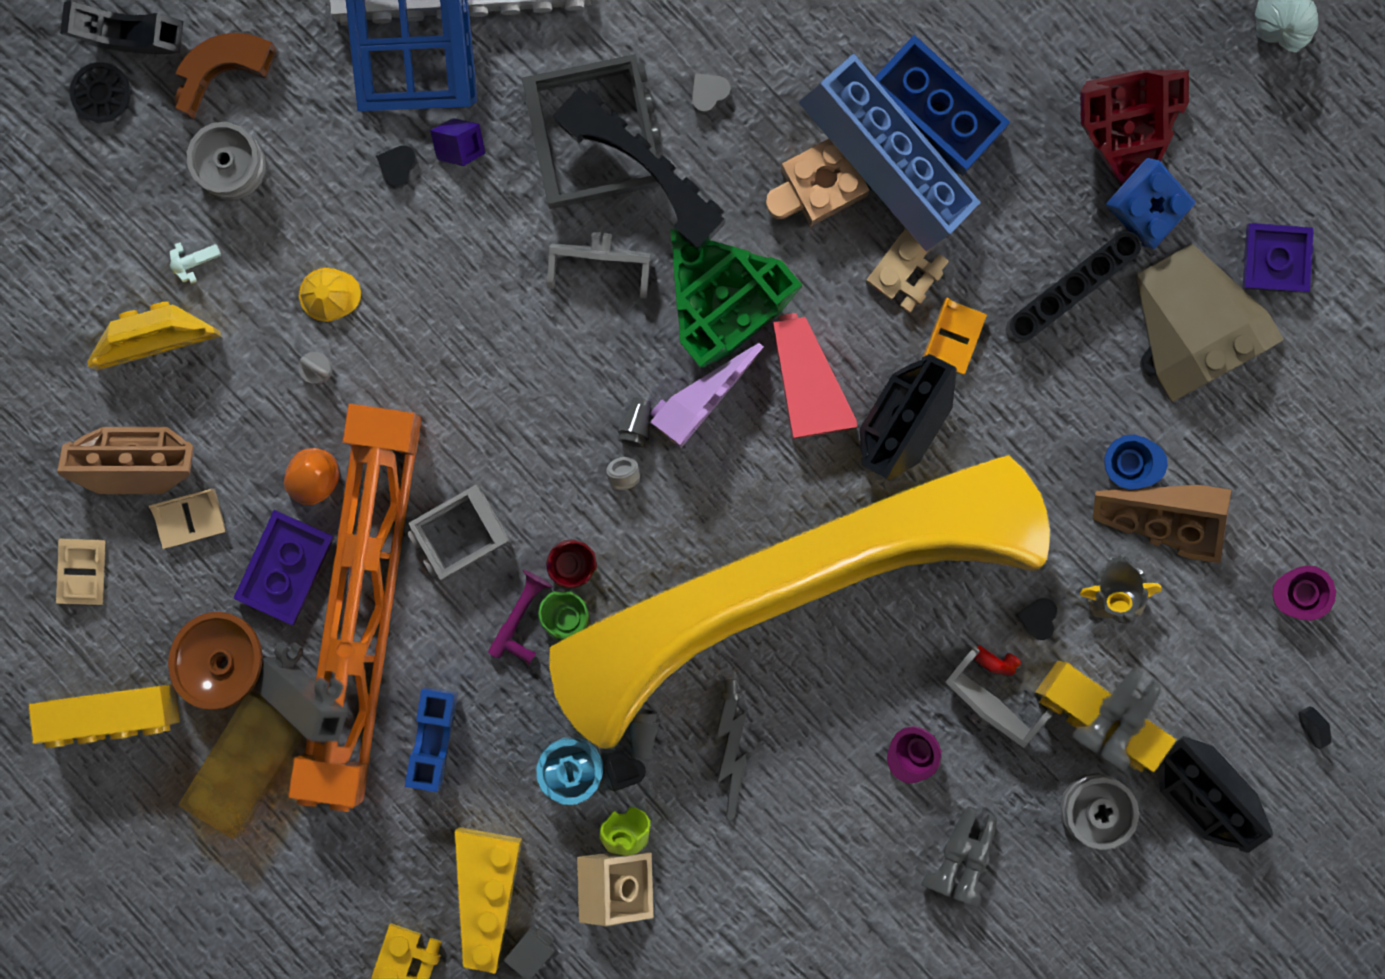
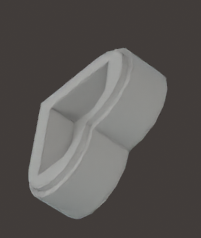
[692,73,731,114]

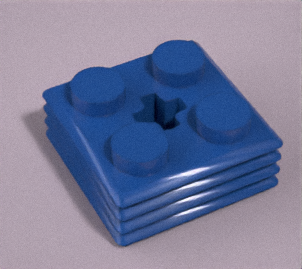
[1106,158,1195,249]

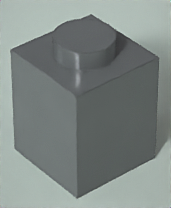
[503,926,556,979]

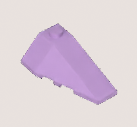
[650,343,764,449]

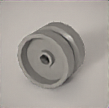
[186,122,266,200]
[1060,773,1139,850]

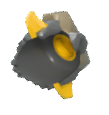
[1079,555,1162,624]

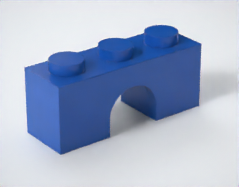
[405,687,458,792]

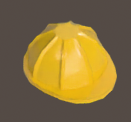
[299,268,362,322]

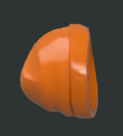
[284,448,340,505]

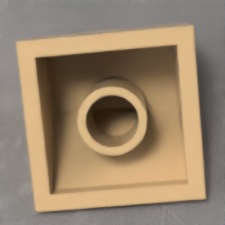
[577,852,654,926]

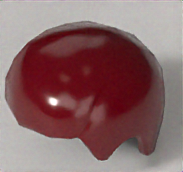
[546,539,597,589]

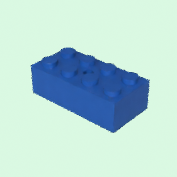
[874,35,1010,176]

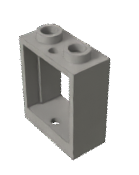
[407,485,511,580]

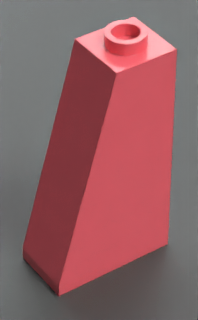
[773,313,858,440]

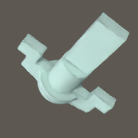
[170,242,221,284]

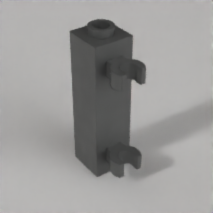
[254,642,348,741]

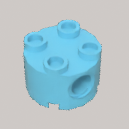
[536,737,603,805]

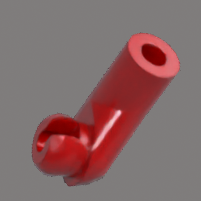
[973,645,1021,676]

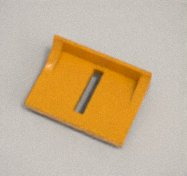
[923,297,987,375]

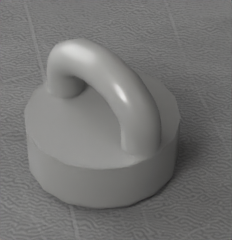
[298,352,332,385]
[606,457,640,491]

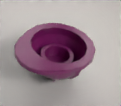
[1272,565,1336,621]
[887,726,942,784]

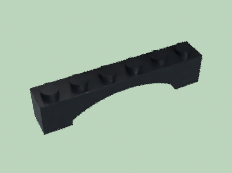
[553,87,725,252]

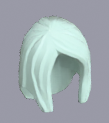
[1255,0,1319,52]

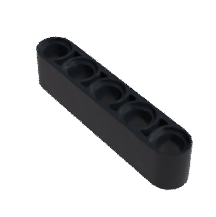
[1006,231,1141,343]

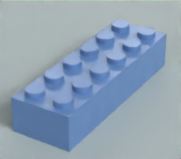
[798,53,980,251]

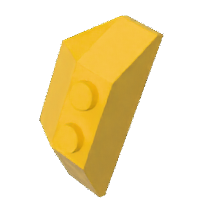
[87,302,221,371]

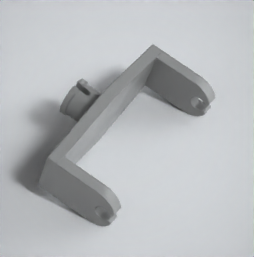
[547,232,651,298]
[946,647,1054,748]

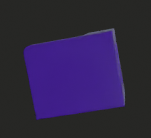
[430,118,486,166]

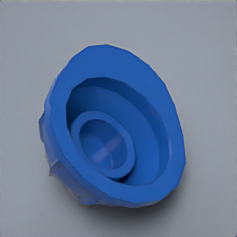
[1104,434,1168,490]

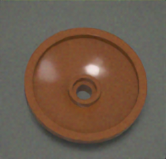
[168,612,263,710]

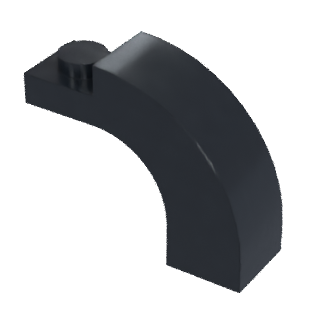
[60,1,184,54]

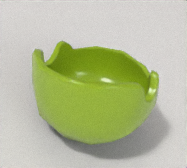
[600,807,651,856]

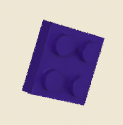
[1242,223,1314,293]

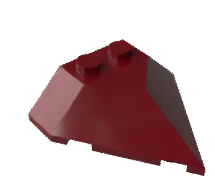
[1080,69,1189,186]

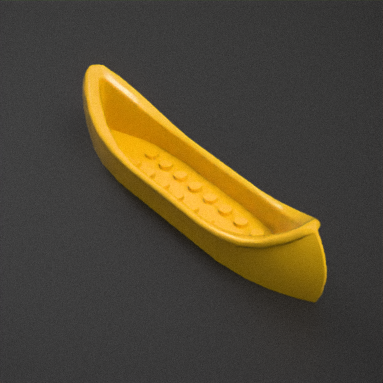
[549,455,1050,749]

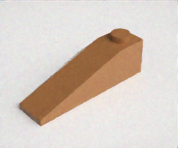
[1093,485,1232,563]

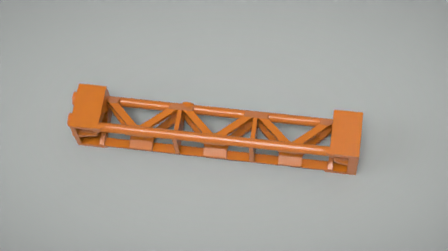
[288,403,422,812]

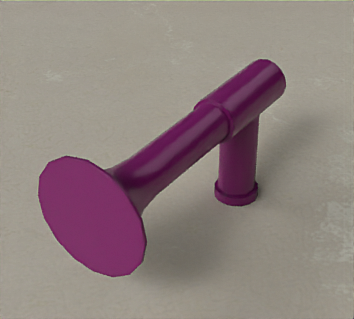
[488,570,553,665]

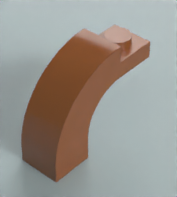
[175,33,277,119]

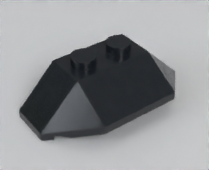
[860,354,957,480]
[1159,736,1274,853]

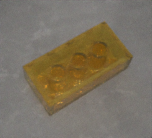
[178,691,303,840]

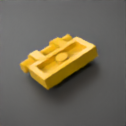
[371,923,442,979]

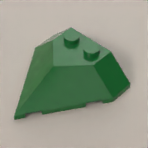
[670,229,802,368]

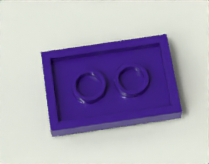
[233,510,334,625]

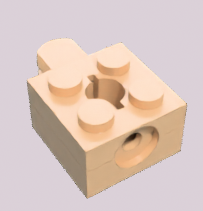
[766,139,870,226]

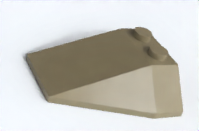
[1135,243,1284,402]

